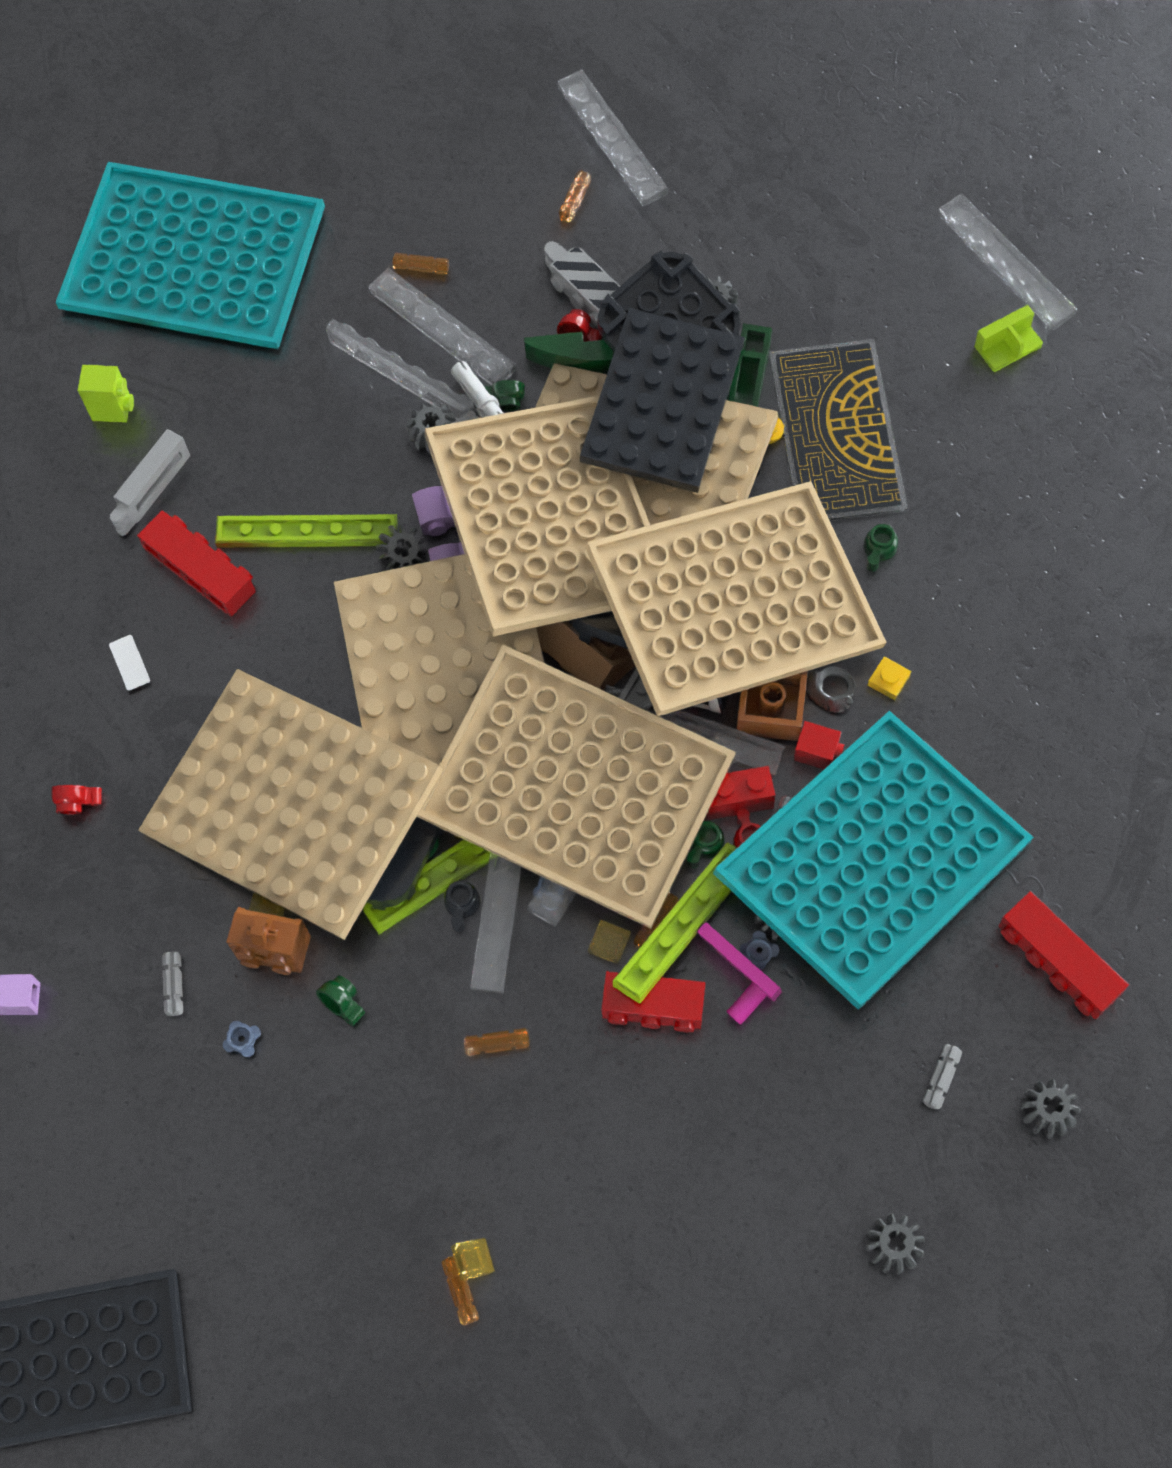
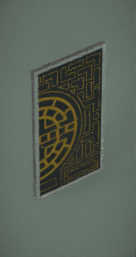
[769,339,908,521]

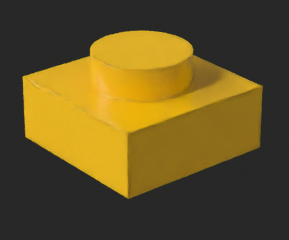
[867,656,911,701]

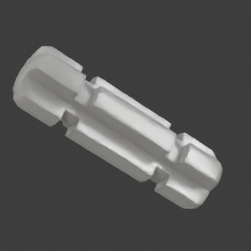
[162,952,183,1016]
[922,1044,962,1110]

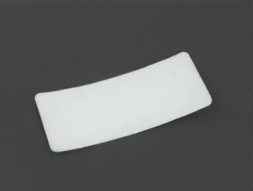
[109,635,150,691]

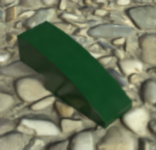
[728,323,773,407]
[524,332,614,375]

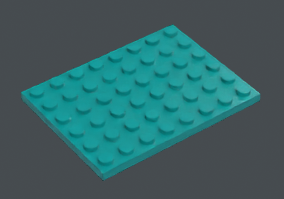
[55,162,325,349]
[713,711,1034,1010]

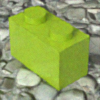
[77,365,134,423]

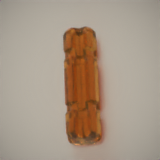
[559,170,591,222]
[392,253,449,274]
[634,892,679,948]
[464,1028,530,1056]
[442,1256,479,1325]

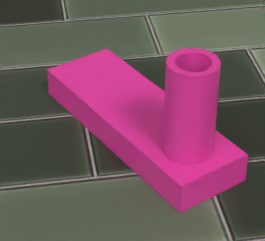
[697,922,782,1025]

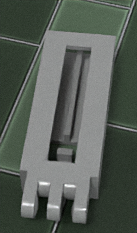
[110,429,190,536]

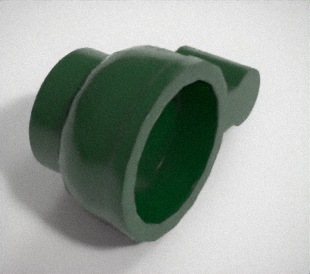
[484,380,525,412]
[863,524,898,572]
[687,821,725,869]
[316,975,365,1026]

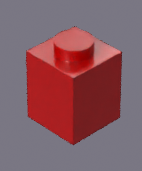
[794,721,845,770]

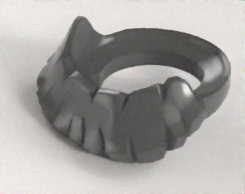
[806,666,856,713]

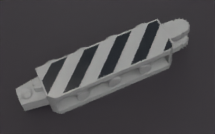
[544,241,620,329]

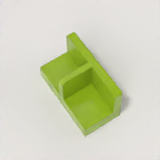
[974,305,1043,372]

